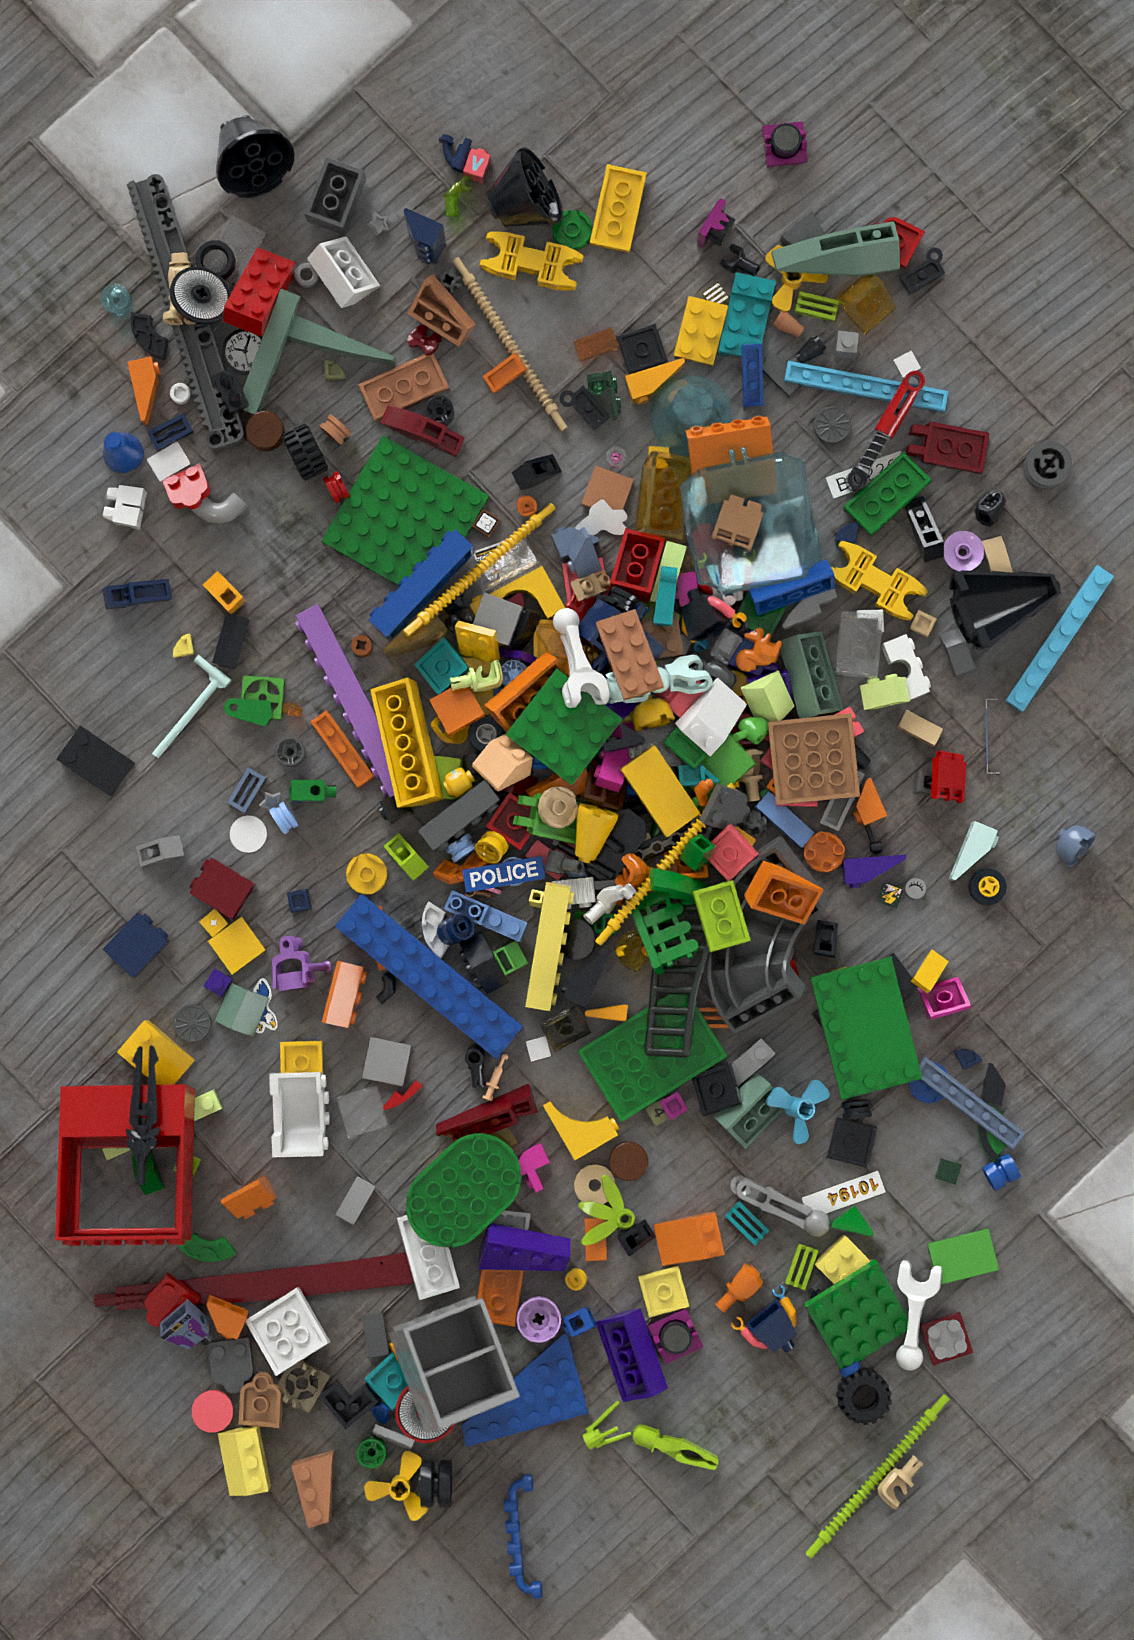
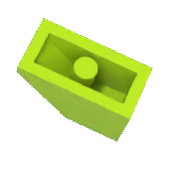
[383,833,429,881]

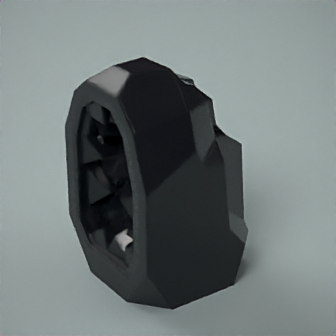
[975,491,1006,527]

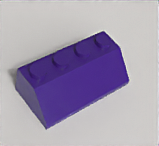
[596,1308,668,1402]

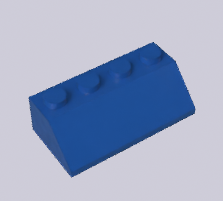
[748,559,835,616]

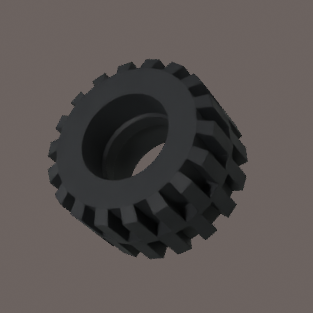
[282,423,328,481]
[836,1368,892,1425]

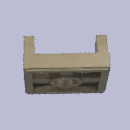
[278,1359,331,1413]

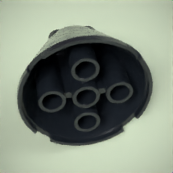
[216,115,295,198]
[486,147,563,227]

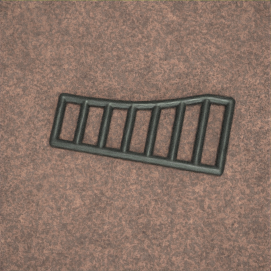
[644,904,711,1057]

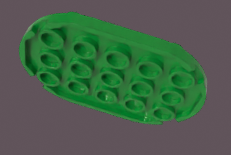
[406,1133,521,1247]

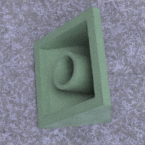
[215,983,269,1036]

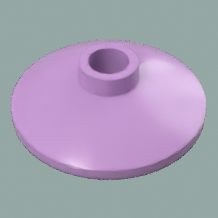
[944,531,984,571]

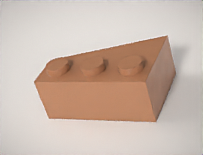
[407,274,476,346]

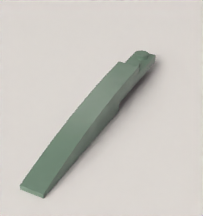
[200,293,396,365]

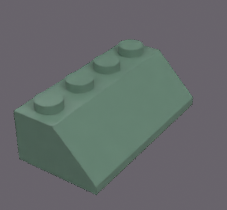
[780,631,844,719]

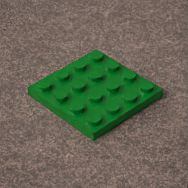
[505,669,623,786]
[804,1259,909,1371]

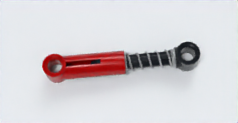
[845,371,925,492]

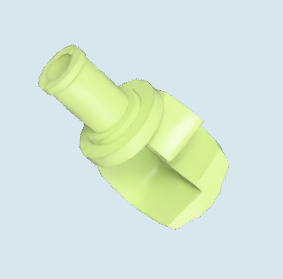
[450,660,503,692]

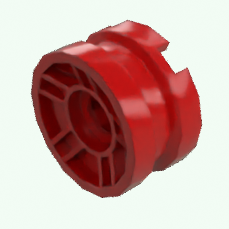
[323,471,350,504]

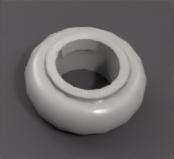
[294,263,319,288]

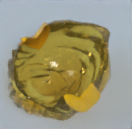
[615,931,648,972]

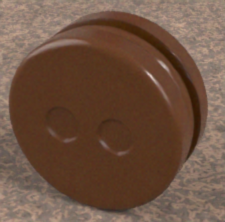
[245,411,285,452]
[609,1141,648,1181]

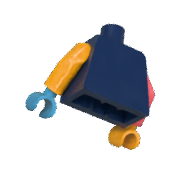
[731,1285,797,1352]

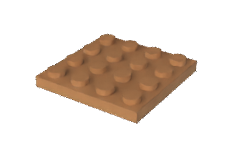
[768,713,860,805]

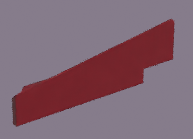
[436,1084,538,1142]

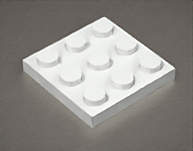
[245,1287,330,1376]

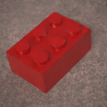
[609,528,665,603]

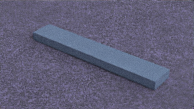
[919,1056,1026,1150]

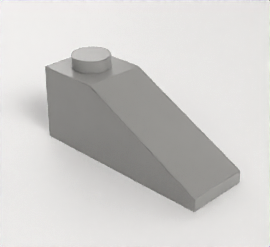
[731,1038,775,1086]

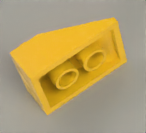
[117,1020,195,1085]

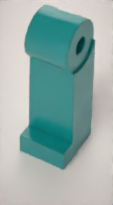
[652,566,678,627]

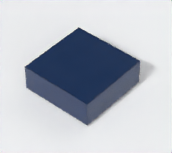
[287,889,312,913]

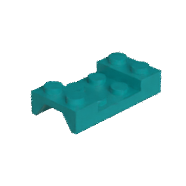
[718,272,776,357]

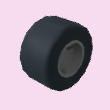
[468,716,505,753]

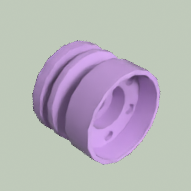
[517,1296,561,1343]

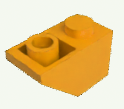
[203,571,246,614]

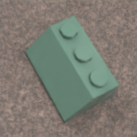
[713,1072,784,1149]

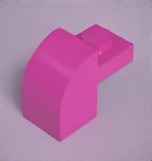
[674,571,698,610]
[519,1142,550,1192]

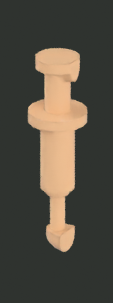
[482,1054,508,1101]

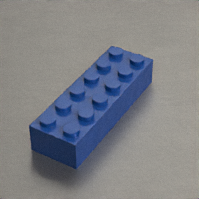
[369,529,475,642]

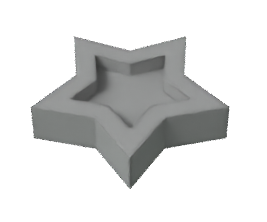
[367,211,390,236]
[259,792,281,814]

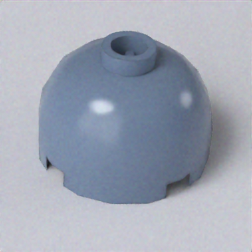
[1056,825,1096,867]

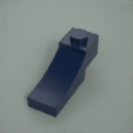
[102,579,172,610]

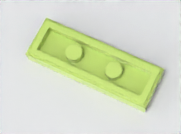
[650,541,687,603]

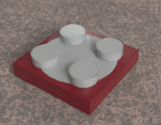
[920,1312,973,1366]

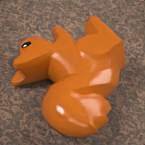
[735,628,782,672]

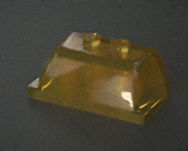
[635,451,691,540]

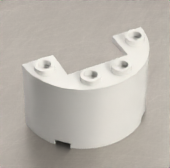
[269,1072,330,1157]

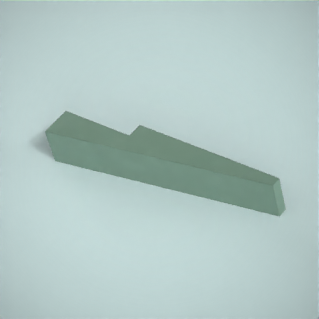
[242,289,301,414]

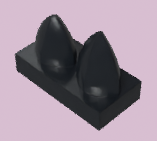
[212,368,249,415]

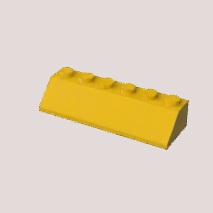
[370,677,444,808]

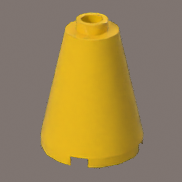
[575,803,618,863]

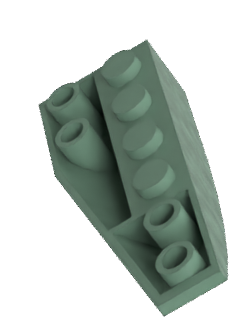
[771,221,900,277]

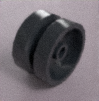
[419,1459,452,1508]

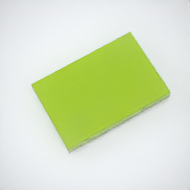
[692,880,751,952]

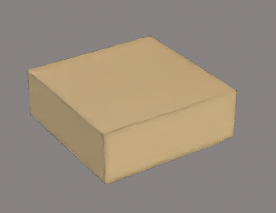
[909,610,937,638]

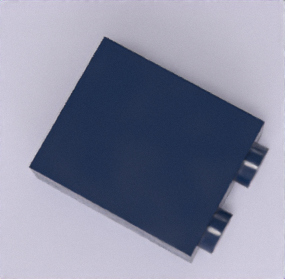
[102,913,170,978]

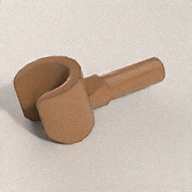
[461,883,491,898]

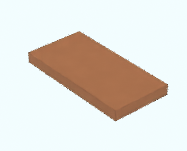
[358,353,449,423]

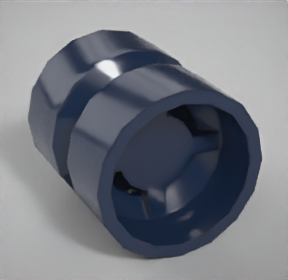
[437,913,475,945]

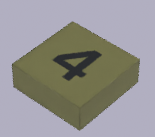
[645,1097,669,1126]

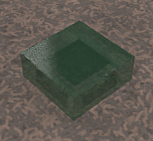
[935,1158,962,1185]

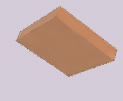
[581,466,634,510]

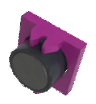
[762,121,808,168]
[697,198,735,248]
[648,1308,703,1365]

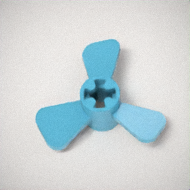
[766,1080,830,1144]

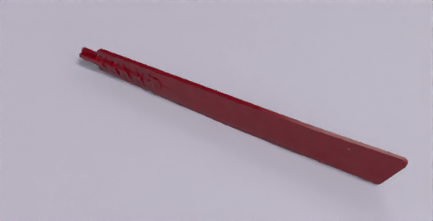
[94,1252,414,1310]

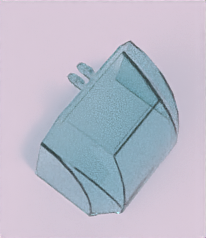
[680,447,822,595]

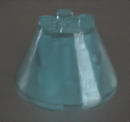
[650,375,732,456]

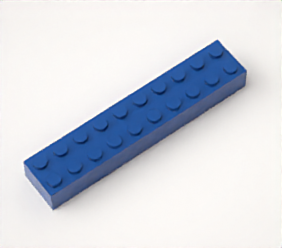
[335,894,523,1059]

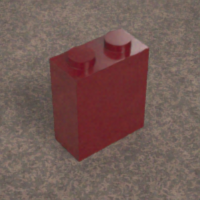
[189,857,256,919]

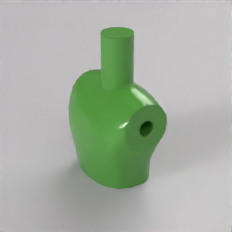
[733,717,769,745]

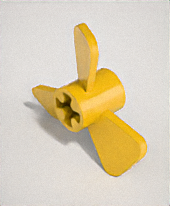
[765,245,828,312]
[364,1450,428,1521]

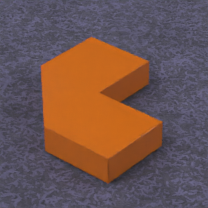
[433,852,491,885]

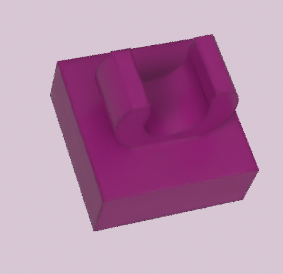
[660,1091,688,1120]

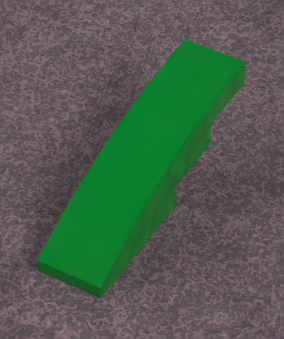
[649,868,710,905]

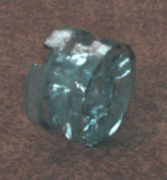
[101,284,133,316]

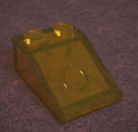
[383,607,447,658]

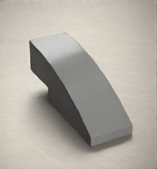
[781,589,837,632]
[820,770,865,831]

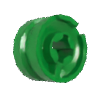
[357,1436,387,1469]

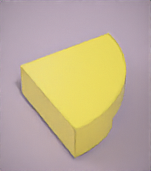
[173,633,194,658]

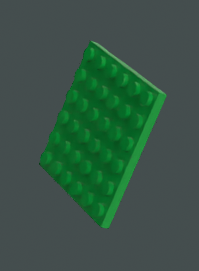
[321,436,489,585]

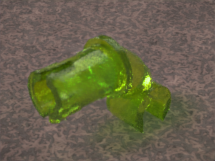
[443,176,473,217]

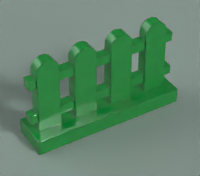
[626,891,699,975]

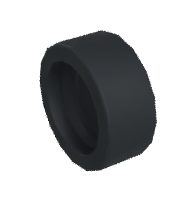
[195,240,236,280]

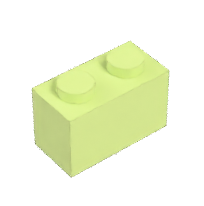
[860,674,910,710]

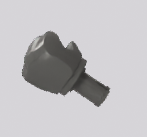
[692,652,736,690]

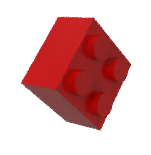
[486,792,532,851]

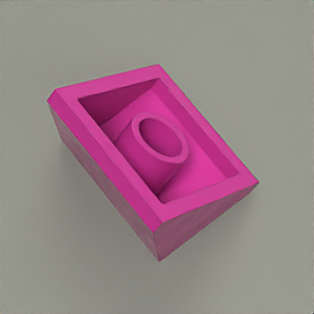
[918,977,971,1019]

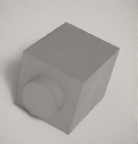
[834,331,859,359]

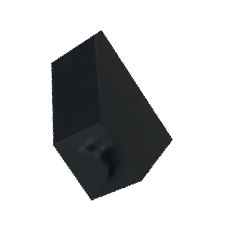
[511,454,562,490]

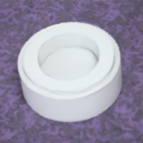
[170,383,191,405]

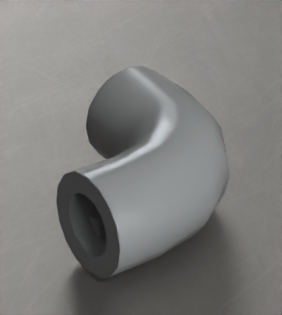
[192,493,248,524]

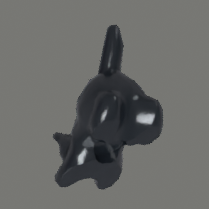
[438,594,475,633]

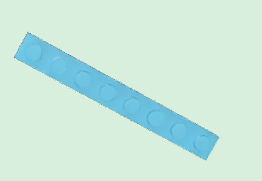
[1005,565,1114,712]

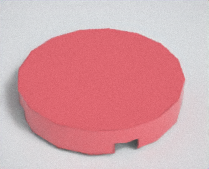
[192,1390,234,1432]

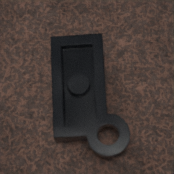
[899,247,945,296]
[559,385,610,431]

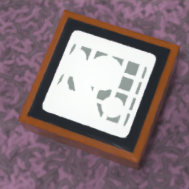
[472,509,500,538]

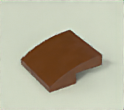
[583,760,628,812]

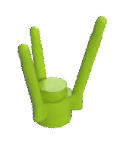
[582,1401,632,1450]

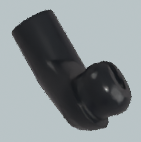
[376,973,396,1005]

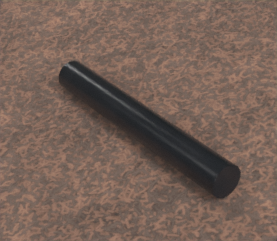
[558,842,615,880]

